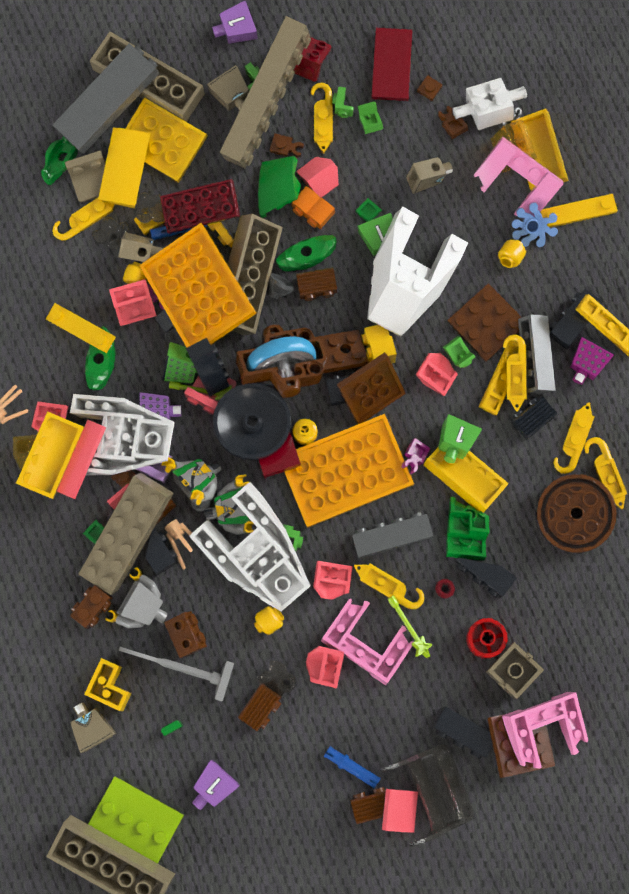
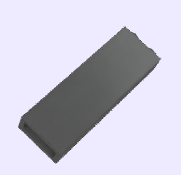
[53,43,159,154]

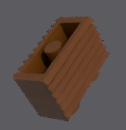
[296,267,337,301]
[238,683,282,731]
[350,787,386,824]

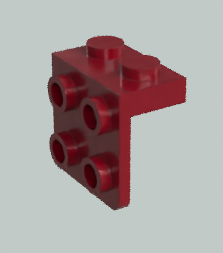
[293,37,331,82]

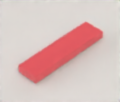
[57,420,106,499]

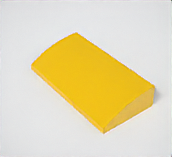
[511,109,569,190]
[98,127,150,209]
[16,411,84,499]
[423,446,509,513]

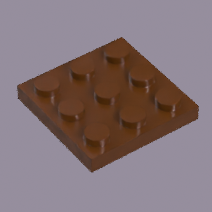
[447,283,522,362]
[337,352,406,424]
[487,714,555,778]

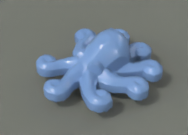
[512,202,558,247]

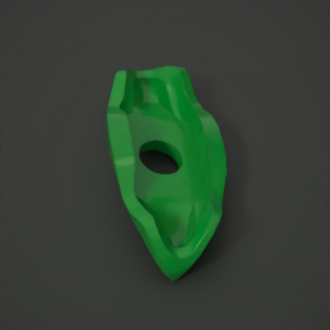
[41,137,78,185]
[276,235,337,272]
[85,326,116,390]

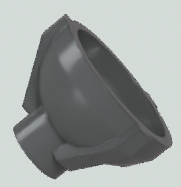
[268,273,295,299]

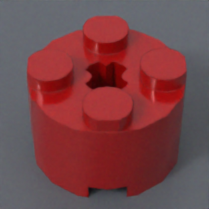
[466,618,507,658]

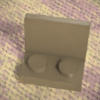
[65,151,105,203]

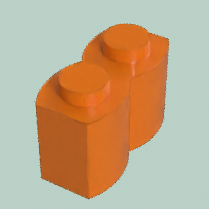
[292,186,335,229]

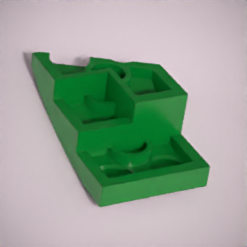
[258,156,301,218]
[446,497,489,561]

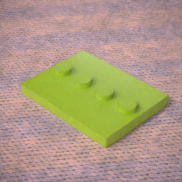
[88,776,184,864]

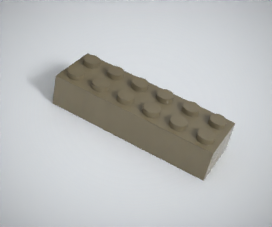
[90,32,205,122]
[228,214,283,335]
[79,473,174,595]
[46,815,175,894]

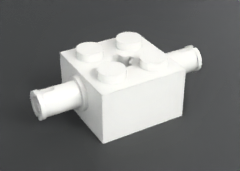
[453,78,527,130]

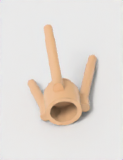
[0,385,28,425]
[164,519,193,570]

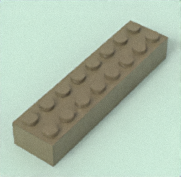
[220,16,311,169]

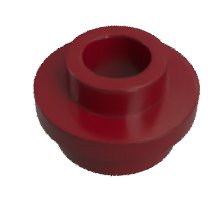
[435,579,455,598]

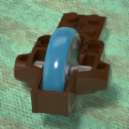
[235,325,369,398]

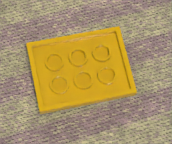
[125,97,208,183]

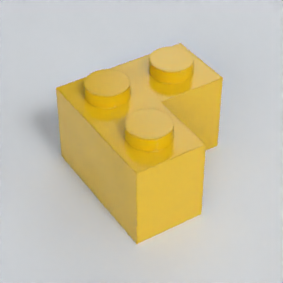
[361,325,397,363]
[84,658,132,711]

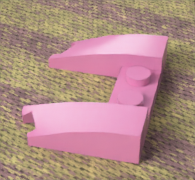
[474,137,563,217]
[321,599,414,685]
[502,692,588,768]

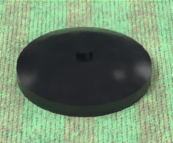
[213,383,291,460]

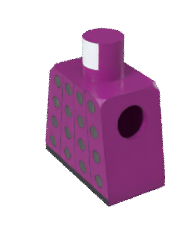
[570,336,615,385]

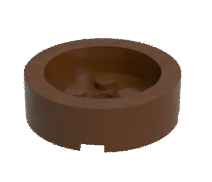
[537,474,616,553]

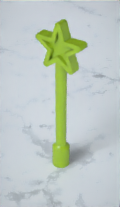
[169,381,232,401]
[387,595,432,658]

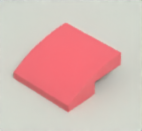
[109,279,157,326]
[382,789,418,832]

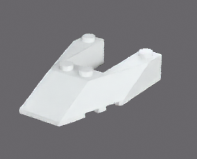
[367,207,468,337]
[70,394,174,475]
[189,482,310,611]

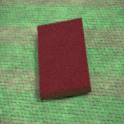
[372,28,412,101]
[160,179,240,233]
[259,432,301,478]

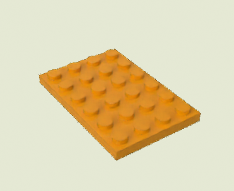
[139,223,257,347]
[284,414,414,528]

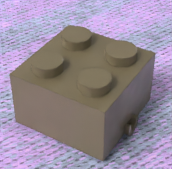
[486,642,544,699]

